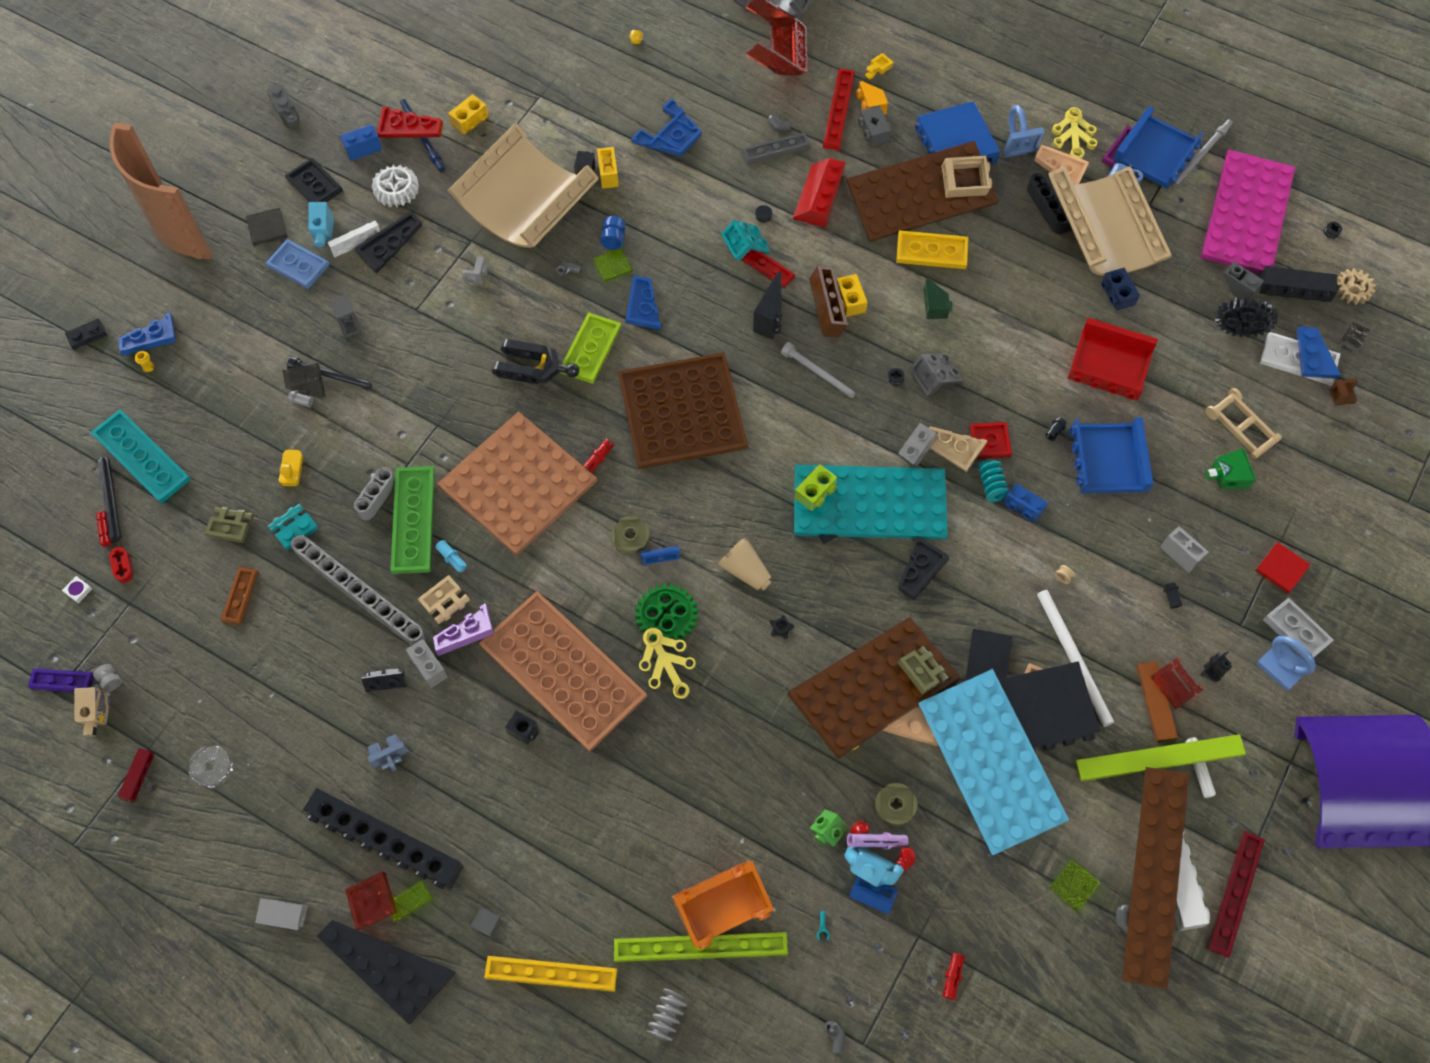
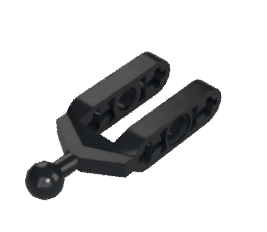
[492,339,580,384]

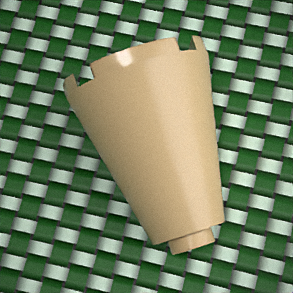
[718,537,772,591]

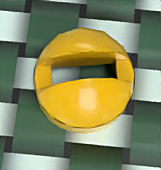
[630,30,643,45]

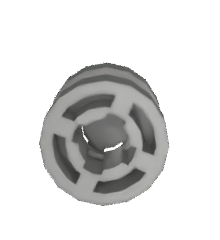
[93,664,122,692]

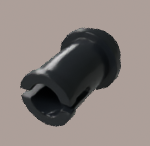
[1045,417,1066,441]
[1163,582,1183,609]

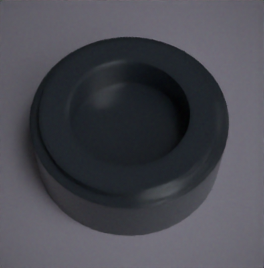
[755,205,772,223]

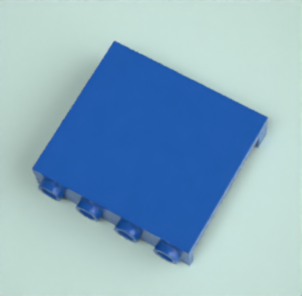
[915,101,1000,164]
[1113,106,1203,189]
[1070,417,1153,493]

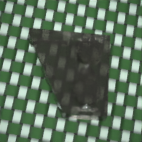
[282,363,326,398]

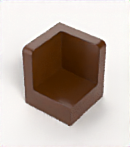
[1330,378,1358,406]

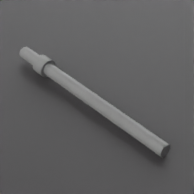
[1171,119,1233,187]

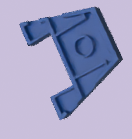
[631,98,701,157]

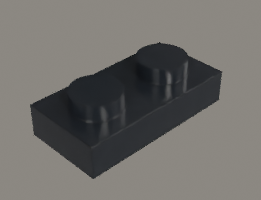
[65,318,107,350]

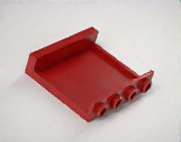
[1067,318,1158,401]

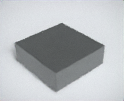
[471,907,501,937]

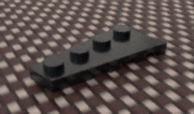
[355,211,422,274]

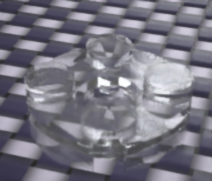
[188,746,233,788]

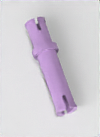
[847,832,908,849]

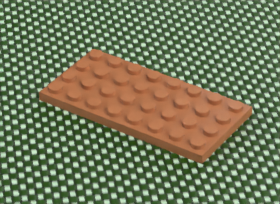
[479,591,648,753]

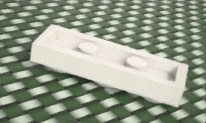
[328,221,380,258]

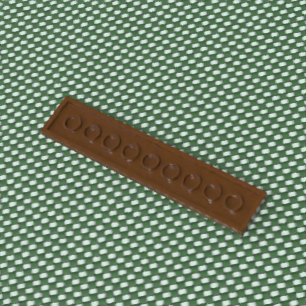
[1122,767,1189,990]

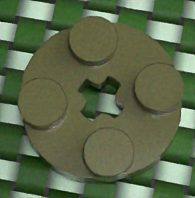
[611,516,650,554]
[875,783,917,826]

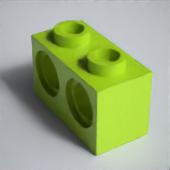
[794,464,837,511]

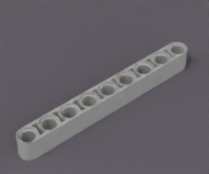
[291,535,426,646]

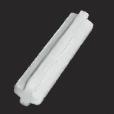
[1186,738,1216,798]

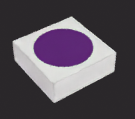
[62,576,92,603]

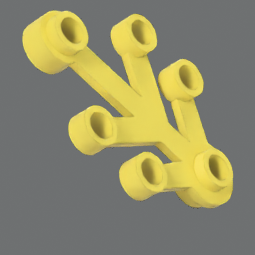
[1052,107,1098,159]
[639,628,696,699]

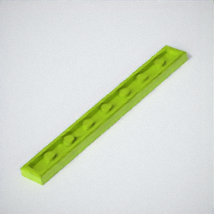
[1076,734,1246,782]
[614,932,788,962]

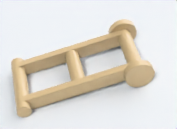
[1205,388,1282,460]

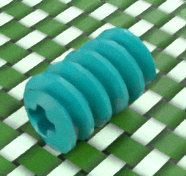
[978,460,1009,502]

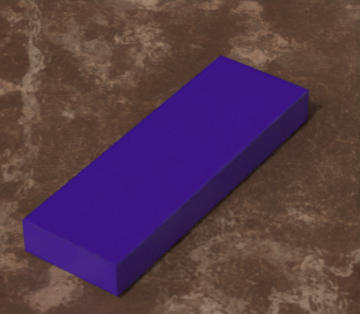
[28,668,94,692]

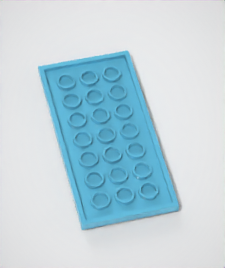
[918,669,1069,856]

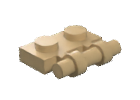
[418,575,470,624]

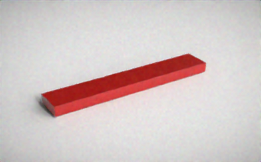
[823,68,855,151]

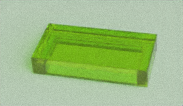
[384,881,433,923]

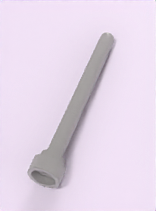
[781,342,855,398]

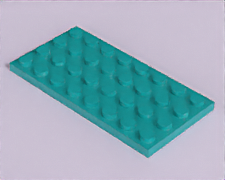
[794,464,948,540]

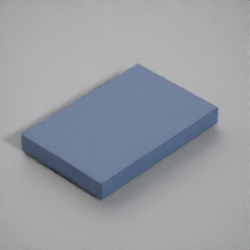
[265,239,330,289]

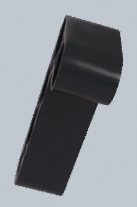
[1027,173,1072,234]

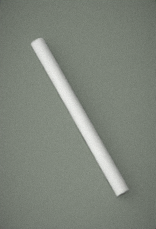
[1037,590,1114,727]

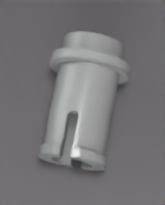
[288,390,313,408]

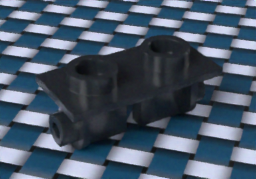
[1200,651,1232,682]
[361,667,406,692]

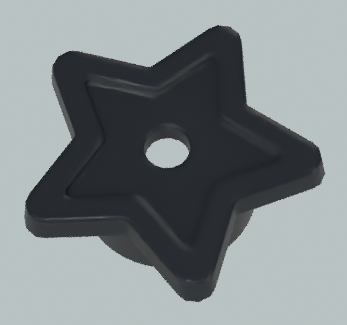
[769,615,795,639]

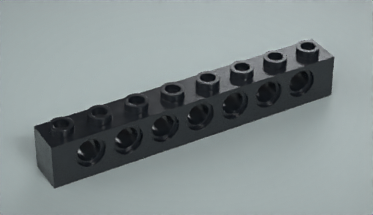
[303,788,464,889]

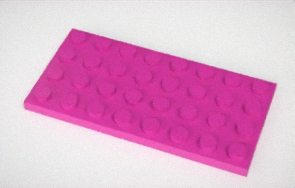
[1200,149,1295,274]

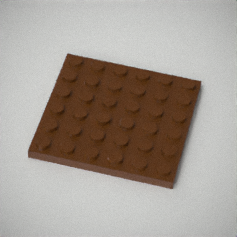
[618,352,748,469]

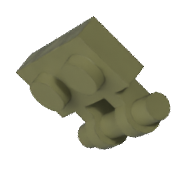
[204,506,254,543]
[898,646,949,694]

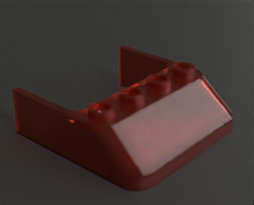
[746,0,808,75]

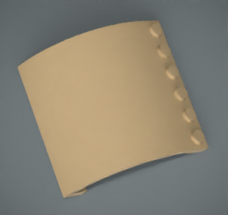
[447,123,599,248]
[1048,166,1172,276]

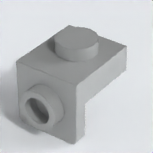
[463,256,488,285]

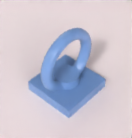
[1003,105,1045,158]
[1256,636,1316,692]

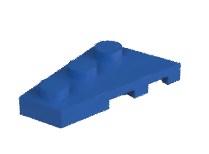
[625,275,661,330]
[118,312,176,356]

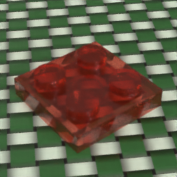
[345,872,397,930]

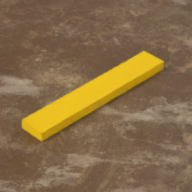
[484,956,618,992]

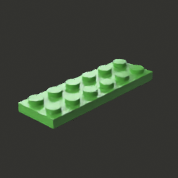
[390,466,435,574]

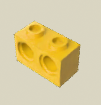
[448,94,489,135]
[597,147,619,189]
[836,274,868,317]

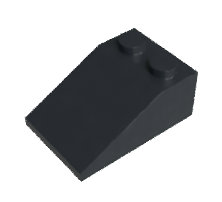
[753,271,783,340]

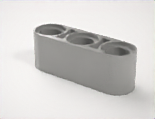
[354,467,395,521]

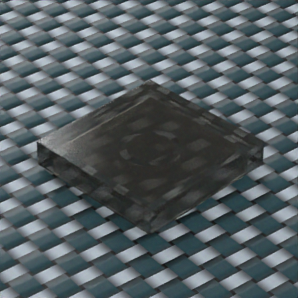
[246,208,288,246]

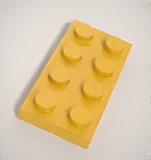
[896,230,968,269]

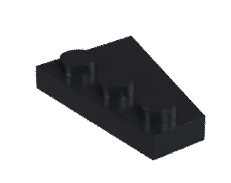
[898,536,949,600]

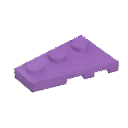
[433,603,494,656]

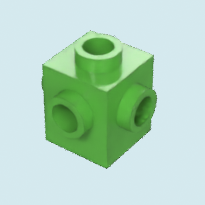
[810,809,848,847]

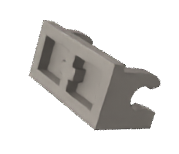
[1160,526,1209,573]
[255,898,309,930]

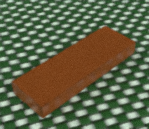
[220,567,259,625]

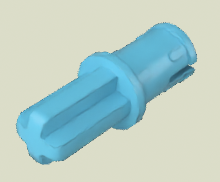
[436,540,467,572]

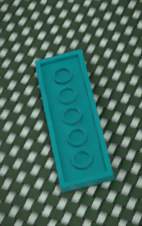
[90,409,191,504]

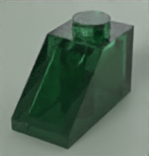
[923,279,952,319]

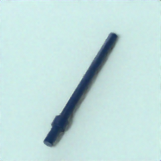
[400,99,445,172]

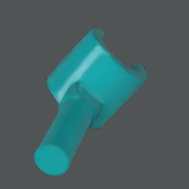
[816,911,830,941]

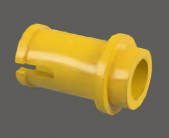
[135,351,154,372]

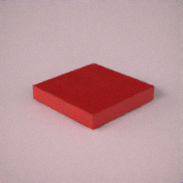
[969,422,1012,460]
[1255,541,1311,594]

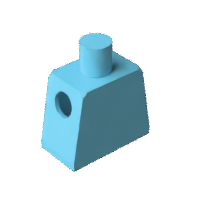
[308,202,334,247]

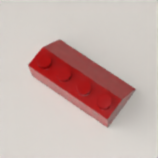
[793,158,846,228]

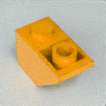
[857,81,888,115]

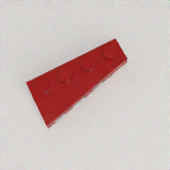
[377,106,444,138]

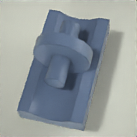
[367,734,408,772]

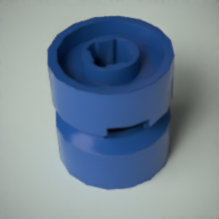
[600,216,626,250]

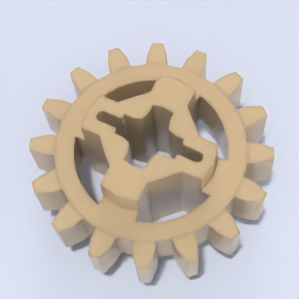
[1337,268,1376,305]

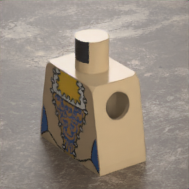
[74,687,111,737]

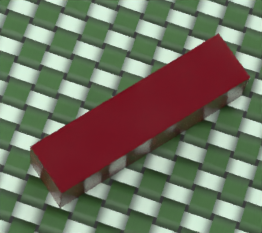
[118,748,155,803]

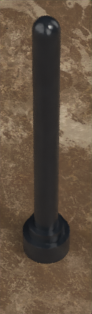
[287,356,372,389]

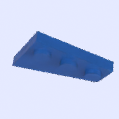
[1297,327,1341,379]

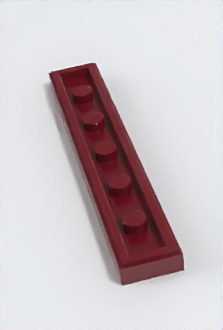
[1207,831,1265,958]

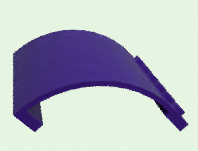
[1295,715,1430,848]

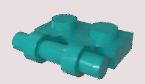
[268,504,319,551]

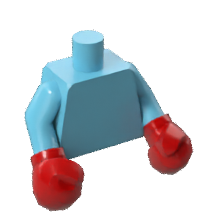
[845,821,916,887]

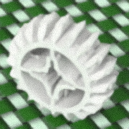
[372,164,419,208]

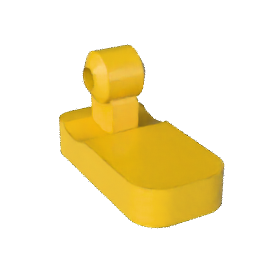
[279,450,303,486]

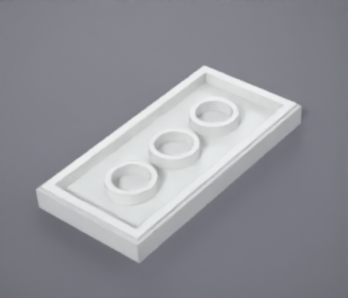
[1259,332,1341,386]

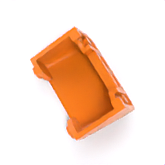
[671,861,774,949]

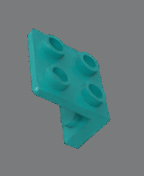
[721,220,770,261]

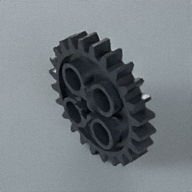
[1215,297,1278,338]

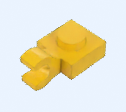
[865,53,894,80]

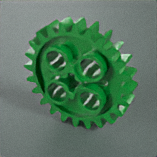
[635,583,698,642]

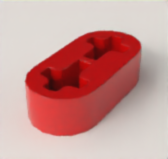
[109,547,134,583]

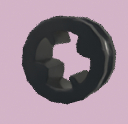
[1324,221,1342,239]
[888,368,904,386]

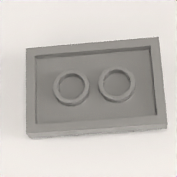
[1263,598,1334,658]

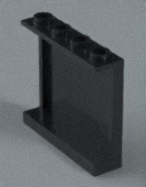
[999,661,1100,753]

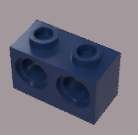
[1101,267,1140,311]

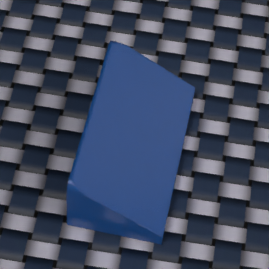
[640,546,680,565]
[849,876,898,914]

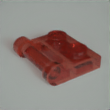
[1150,657,1203,710]

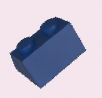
[339,124,382,161]

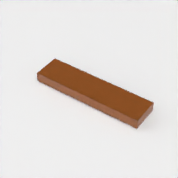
[1136,661,1178,742]

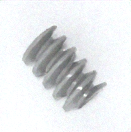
[646,989,687,1041]

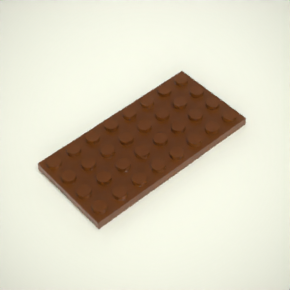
[846,141,998,242]
[787,617,960,759]

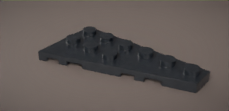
[317,920,456,1025]

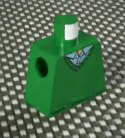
[1205,448,1256,489]

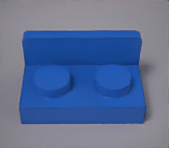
[1003,483,1048,522]

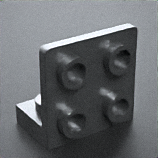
[909,353,963,396]

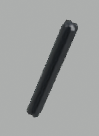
[98,458,121,541]

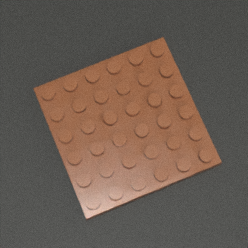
[437,411,597,556]

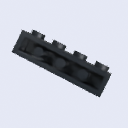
[1259,266,1338,302]

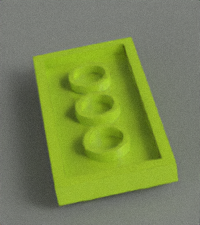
[560,312,621,384]

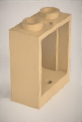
[942,156,992,198]

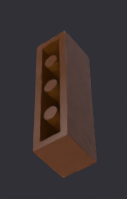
[809,266,848,338]

